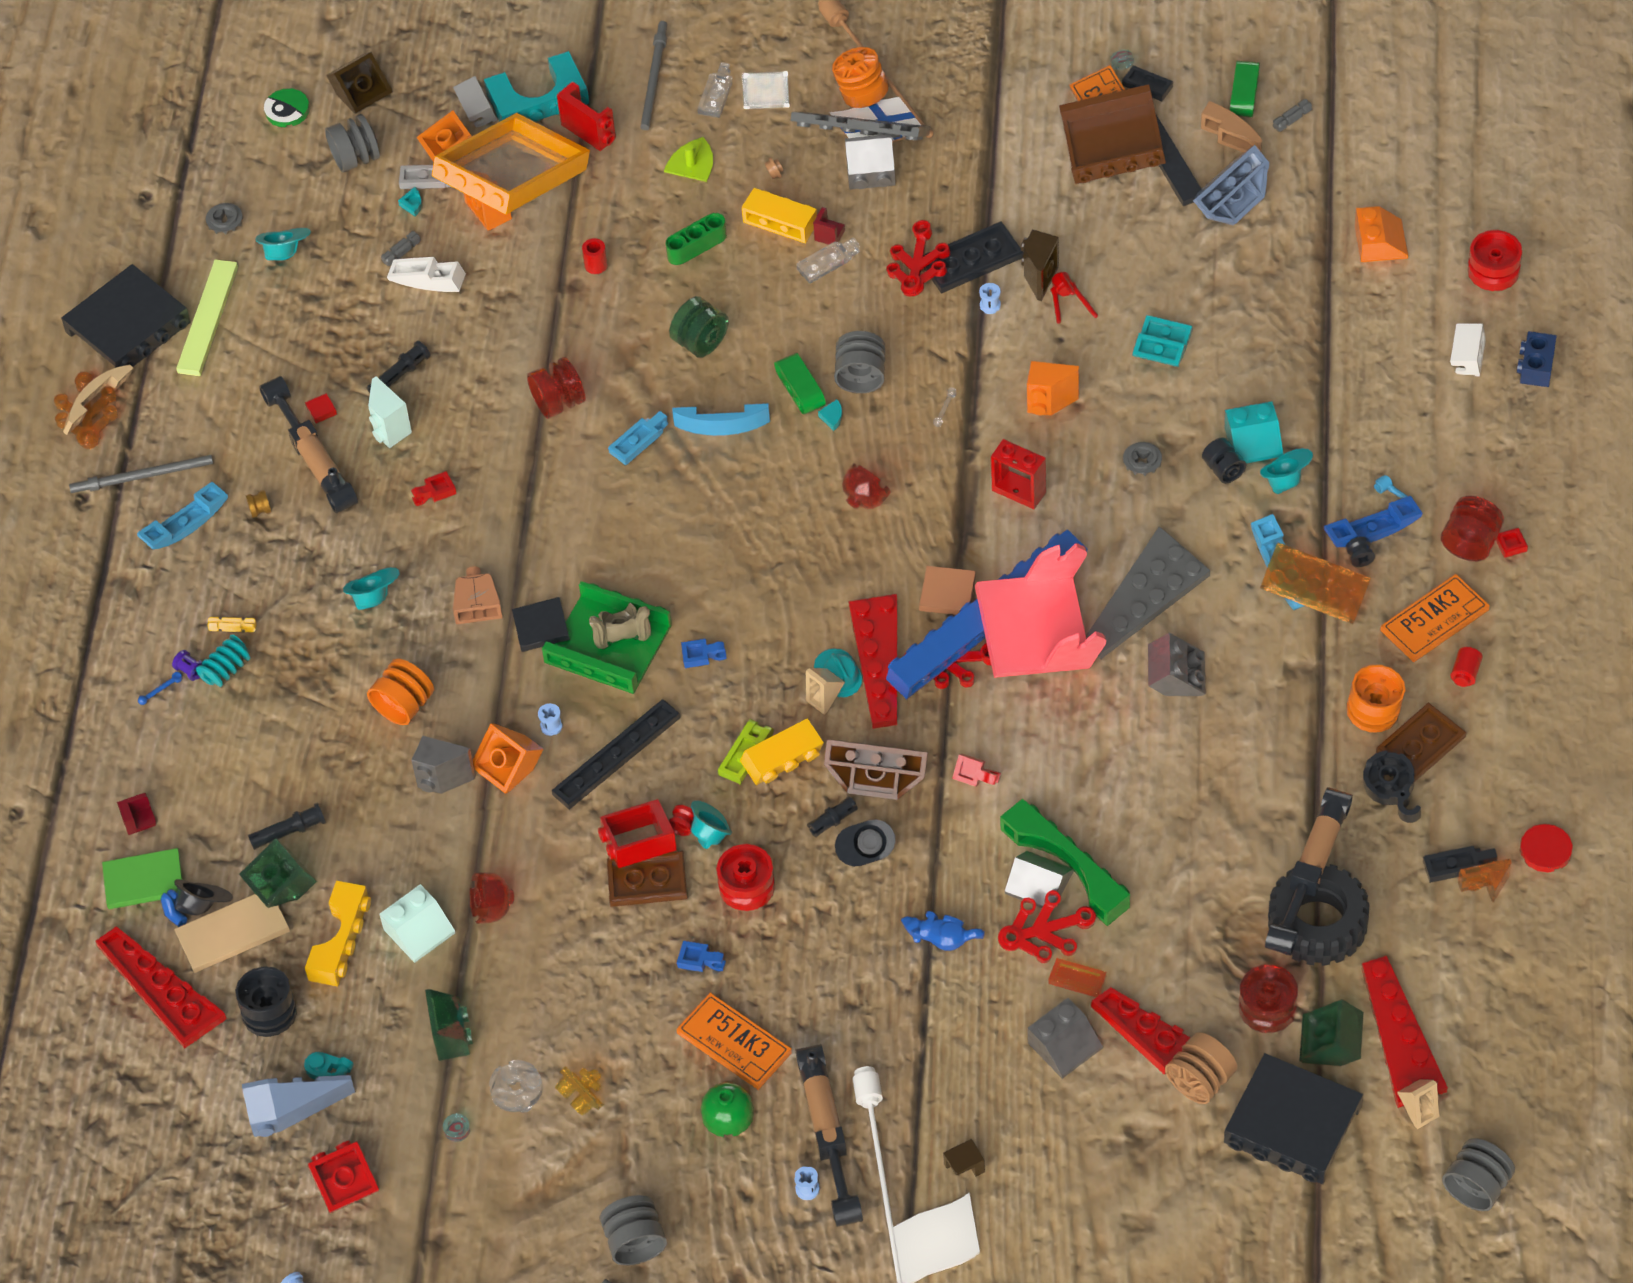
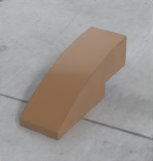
[1201,101,1262,153]

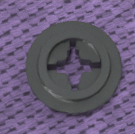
[206,203,243,235]
[1123,442,1162,476]

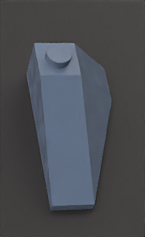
[242,1075,355,1137]

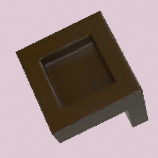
[943,1139,985,1177]

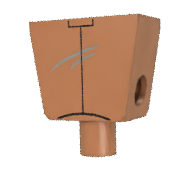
[453,566,503,625]

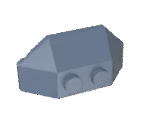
[1193,145,1269,225]

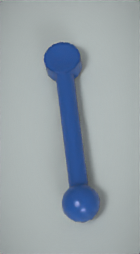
[138,672,182,705]

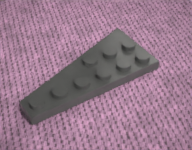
[791,111,930,140]
[1086,526,1210,659]

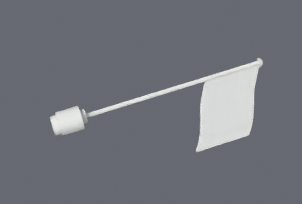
[853,1066,980,1283]

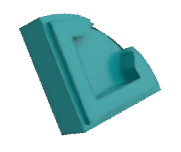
[398,187,422,217]
[818,399,842,431]

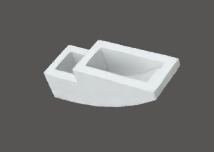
[387,257,466,292]

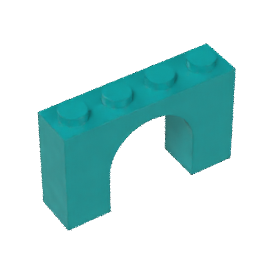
[484,51,589,122]

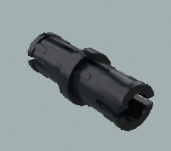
[807,796,858,837]

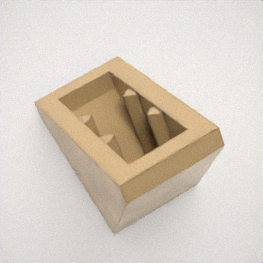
[806,668,845,715]
[1397,1079,1440,1129]

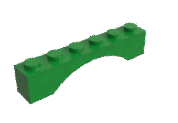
[1000,799,1130,926]

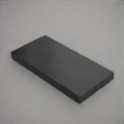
[923,221,1024,294]

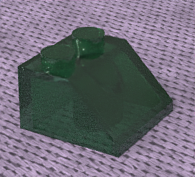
[239,838,317,908]
[425,989,473,1061]
[1299,999,1364,1066]

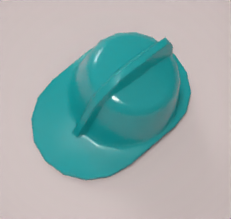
[255,228,311,260]
[1260,448,1313,494]
[343,567,400,610]
[814,649,862,698]
[691,800,732,849]

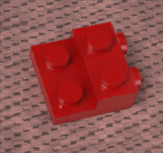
[308,1140,379,1214]

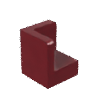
[813,207,845,247]
[117,793,157,835]

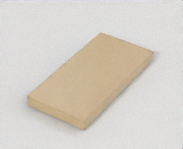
[174,888,290,973]

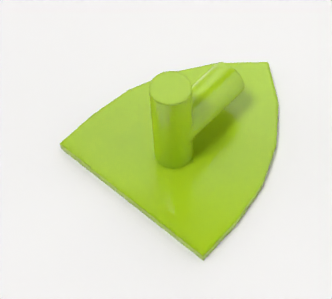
[664,137,713,182]

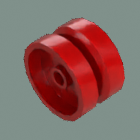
[1468,230,1523,291]
[716,844,775,911]

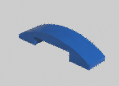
[1324,495,1423,547]

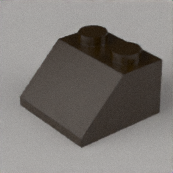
[326,52,393,114]
[1021,229,1059,301]

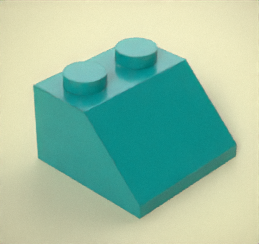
[1224,401,1283,463]

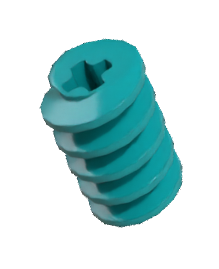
[196,634,251,687]

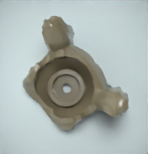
[589,603,651,649]

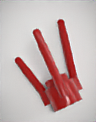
[1050,272,1098,324]

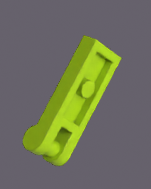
[718,719,774,785]

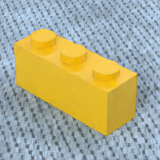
[742,188,817,244]
[740,718,824,785]

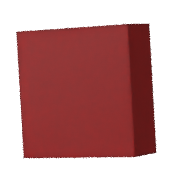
[305,393,337,424]
[1495,528,1528,558]

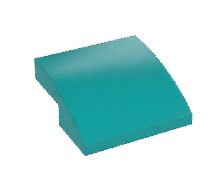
[1132,315,1193,367]

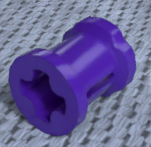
[172,650,203,681]

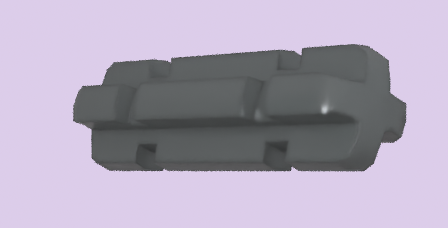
[1273,99,1312,132]
[381,231,421,266]

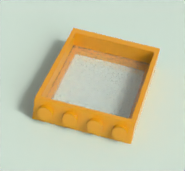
[432,113,590,214]

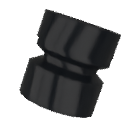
[1202,437,1247,484]

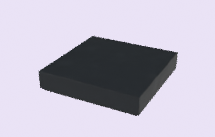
[512,597,570,652]

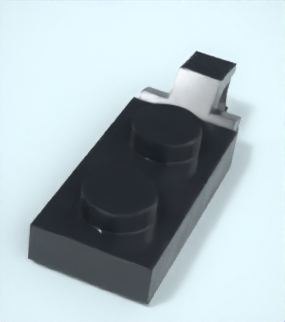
[1423,846,1498,883]

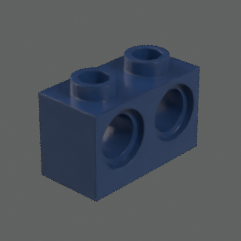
[1517,331,1557,387]

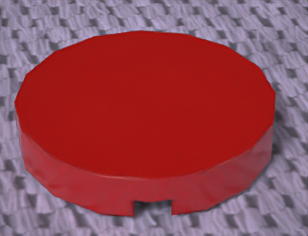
[1520,824,1573,873]

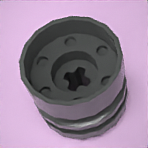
[325,114,380,173]
[834,331,886,393]
[1442,1138,1515,1211]
[599,1195,667,1266]

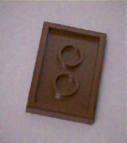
[1376,702,1466,782]
[607,851,687,907]

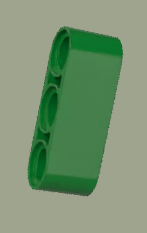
[1230,61,1260,118]
[666,213,727,265]
[774,353,826,415]

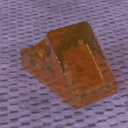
[1458,859,1512,903]

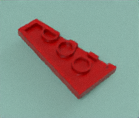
[1091,987,1191,1075]

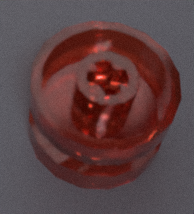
[1239,965,1298,1033]

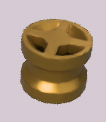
[246,490,271,518]

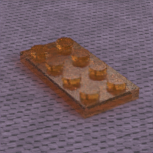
[1260,542,1371,624]

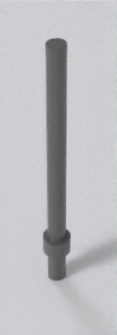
[640,21,667,130]
[69,455,213,493]

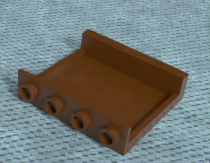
[1059,84,1166,184]

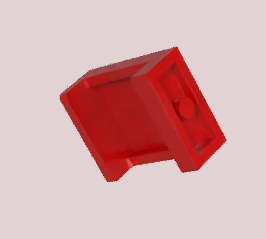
[557,81,616,152]

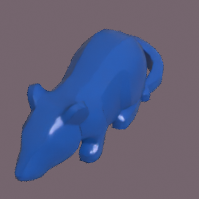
[901,911,985,951]

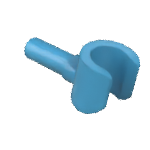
[1374,475,1408,499]

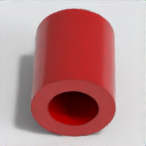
[582,238,608,274]
[1450,647,1483,687]

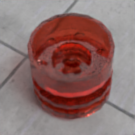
[527,357,586,419]
[1441,496,1504,562]

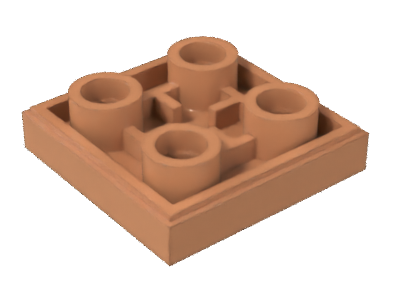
[919,566,976,615]

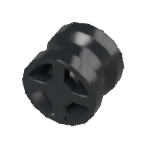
[1346,537,1375,567]

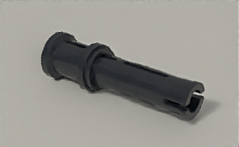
[366,341,431,393]
[248,802,326,850]

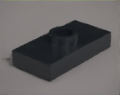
[1122,65,1173,102]

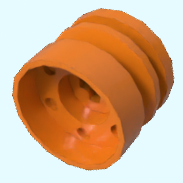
[832,47,889,108]
[367,658,435,725]
[1346,665,1405,732]

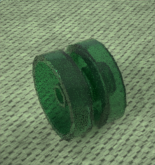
[669,296,729,358]

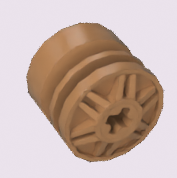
[1165,1032,1237,1104]

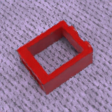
[991,439,1046,510]
[598,799,677,868]

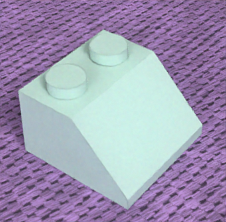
[368,376,412,448]
[380,884,455,963]

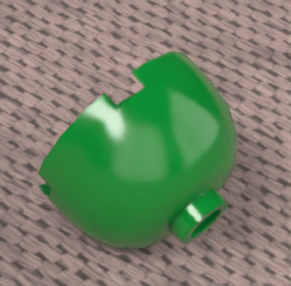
[700,1082,754,1137]

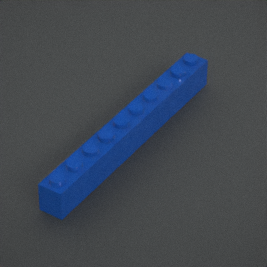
[886,529,1088,700]

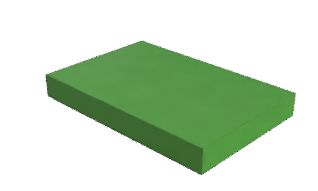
[102,848,183,910]

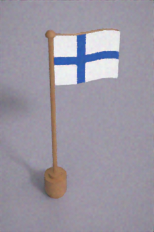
[818,0,934,143]

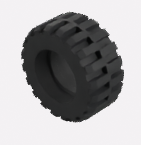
[1268,864,1369,966]

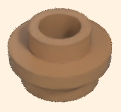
[764,157,784,179]

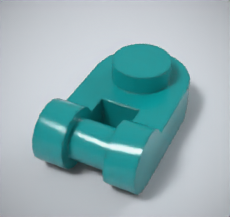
[304,1052,354,1080]

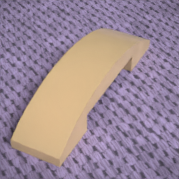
[63,365,133,435]

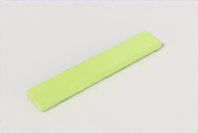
[177,260,238,376]

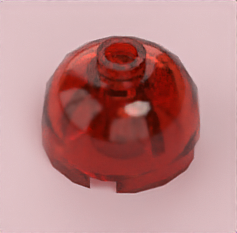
[842,463,891,509]
[469,872,514,924]

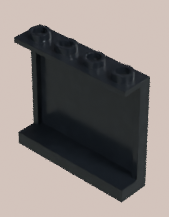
[61,264,191,368]
[1224,1053,1363,1185]

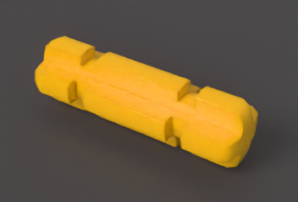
[208,617,257,632]

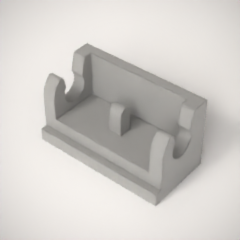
[453,76,497,127]

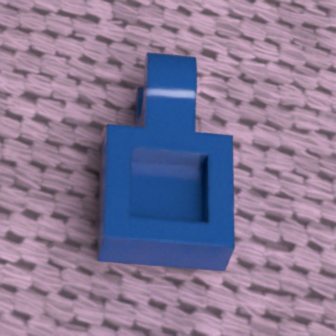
[681,639,727,668]
[677,941,726,972]

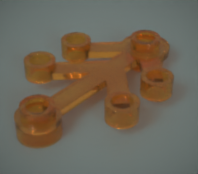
[54,372,118,449]

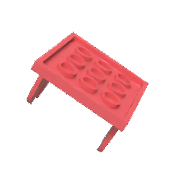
[975,543,1106,678]

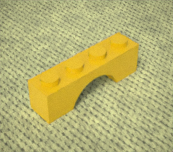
[305,880,371,987]

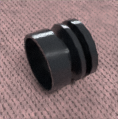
[235,966,297,1037]

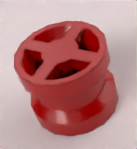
[669,805,694,836]

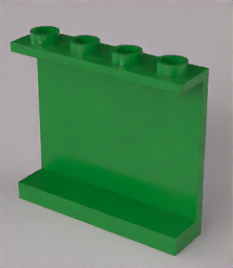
[542,581,672,694]

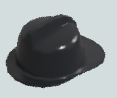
[835,819,895,867]
[174,879,233,915]

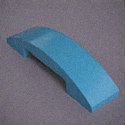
[672,404,770,436]
[137,482,228,550]
[1250,514,1317,610]

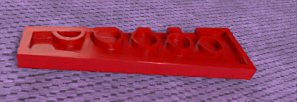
[848,594,898,729]
[95,926,227,1049]
[1361,956,1448,1108]

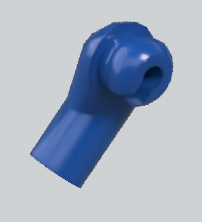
[160,889,187,927]

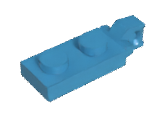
[608,411,668,466]

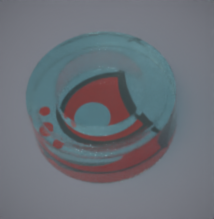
[1110,50,1134,70]
[443,1114,470,1142]

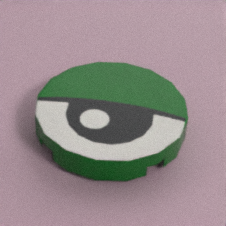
[264,88,310,127]

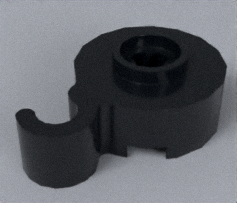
[1363,750,1421,823]

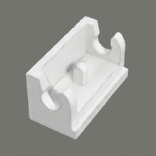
[1450,324,1486,376]

